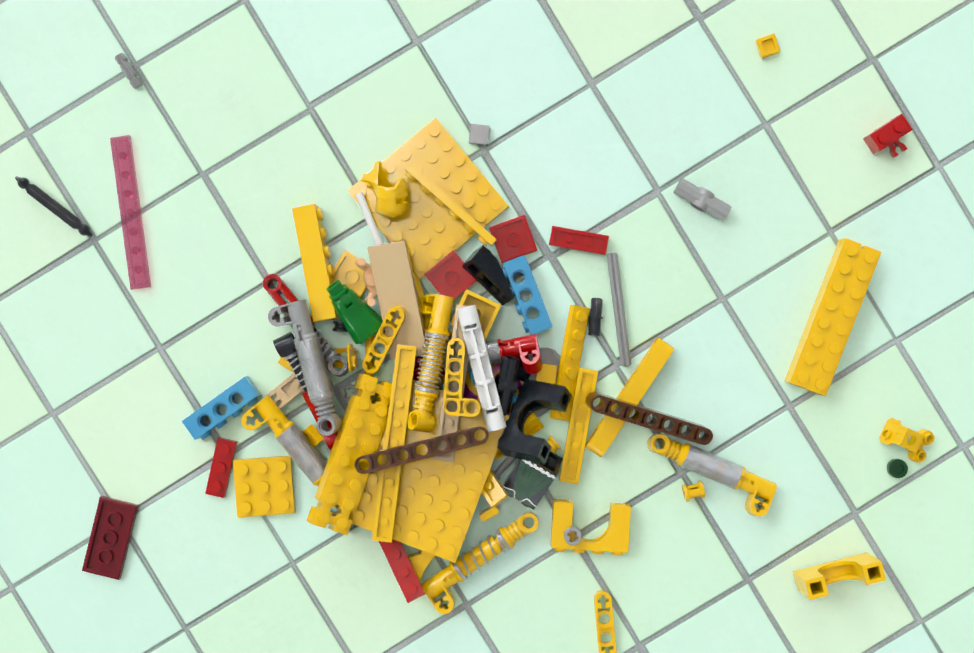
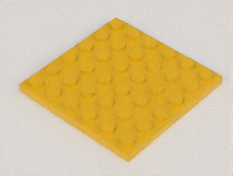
[348,118,509,279]

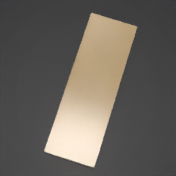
[367,240,426,360]

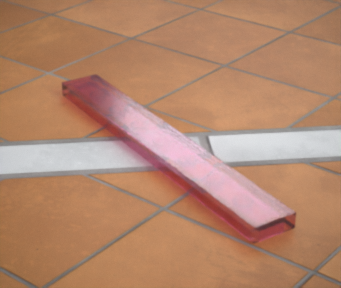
[110,135,151,290]

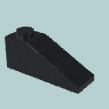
[462,245,514,306]

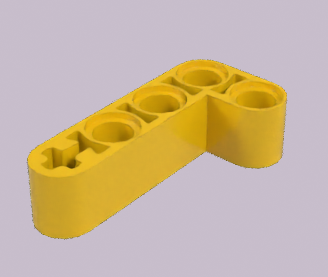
[443,338,481,417]

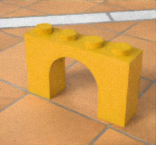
[550,499,631,555]
[793,552,886,600]

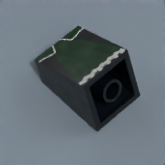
[503,451,563,510]

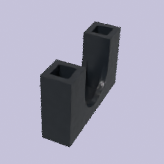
[497,379,572,465]

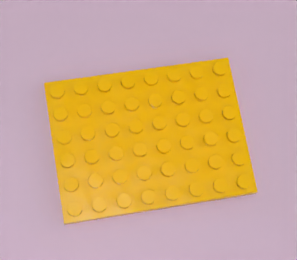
[349,380,509,563]

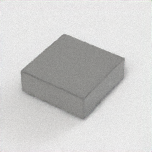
[469,124,490,146]

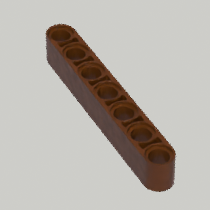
[585,392,713,445]
[355,426,489,474]

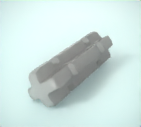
[115,53,143,89]

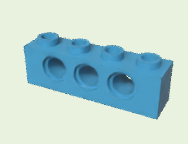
[501,255,553,335]
[182,376,262,440]

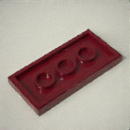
[82,496,139,580]

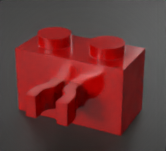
[863,114,913,158]

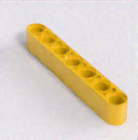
[585,337,674,457]

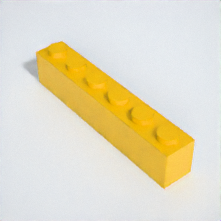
[292,204,340,323]

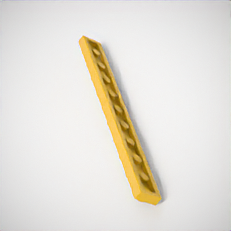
[372,344,417,543]

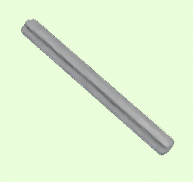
[607,253,631,366]

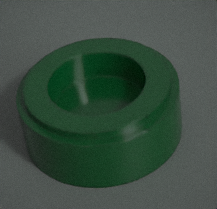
[887,459,908,478]

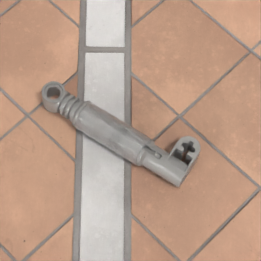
[268,299,342,436]

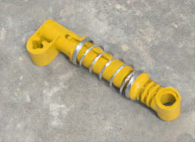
[422,512,539,614]

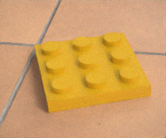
[233,455,296,518]

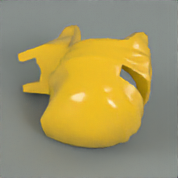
[362,161,409,218]

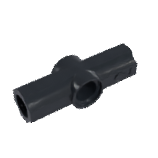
[495,355,520,416]

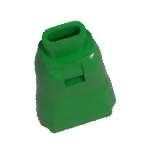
[326,280,383,344]

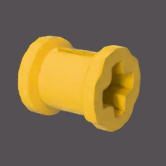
[682,481,705,502]

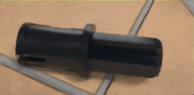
[588,298,603,336]

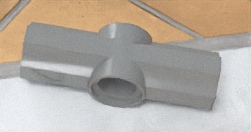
[673,178,732,221]

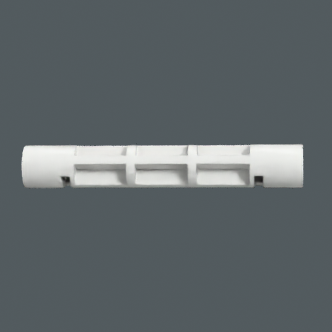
[457,305,506,432]

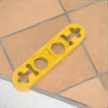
[362,305,407,374]
[594,590,617,653]

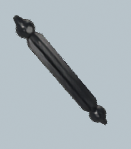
[15,176,93,237]

